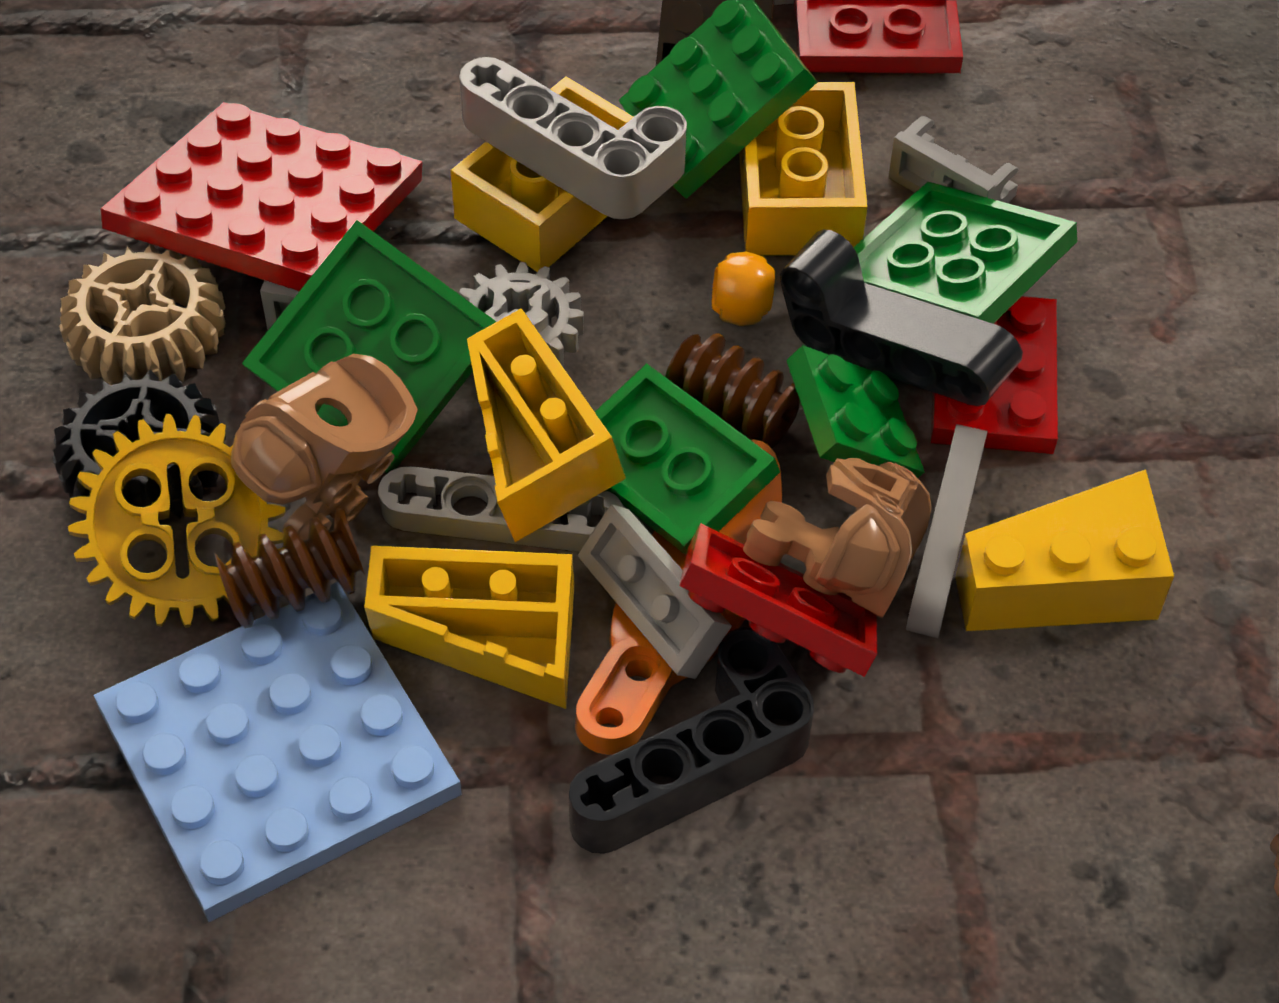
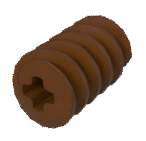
[665,333,800,449]
[214,508,365,628]

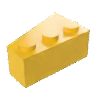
[467,308,626,542]
[955,469,1174,631]
[364,546,574,709]

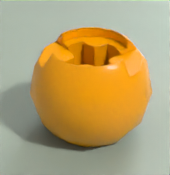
[712,251,775,326]

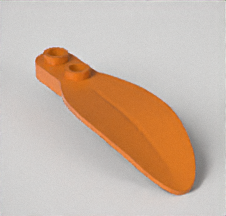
[575,440,782,755]

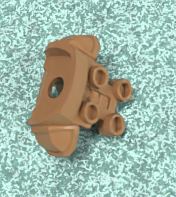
[231,354,418,540]
[743,458,932,619]

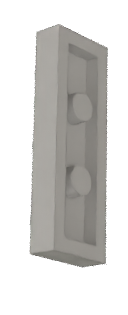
[577,504,732,679]

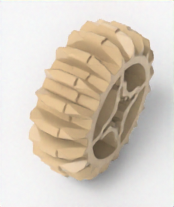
[60,244,226,385]

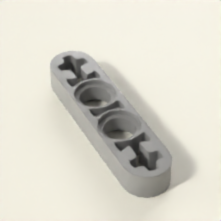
[906,424,987,638]
[378,467,623,552]

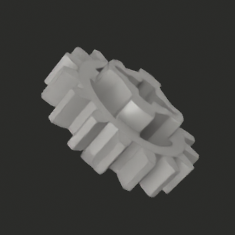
[459,262,584,366]

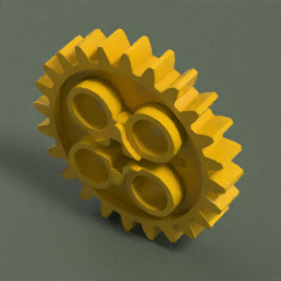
[68,414,286,628]

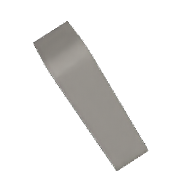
[459,57,687,219]

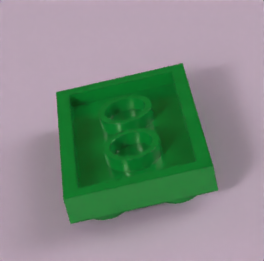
[595,363,780,555]

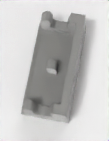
[888,116,1019,203]

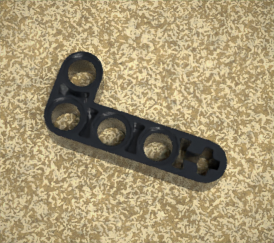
[780,229,1023,406]
[569,627,814,854]

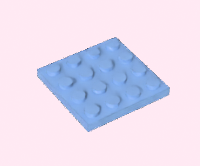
[94,582,462,922]

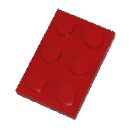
[794,0,963,74]
[931,296,1058,454]
[679,523,877,677]

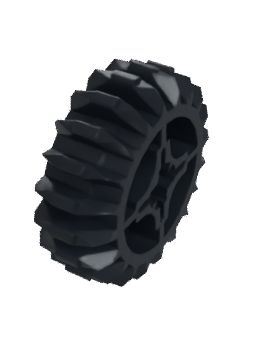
[53,369,226,518]

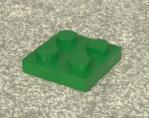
[786,345,925,478]

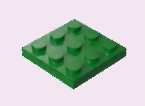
[619,0,818,199]
[854,181,1078,324]
[242,220,496,474]

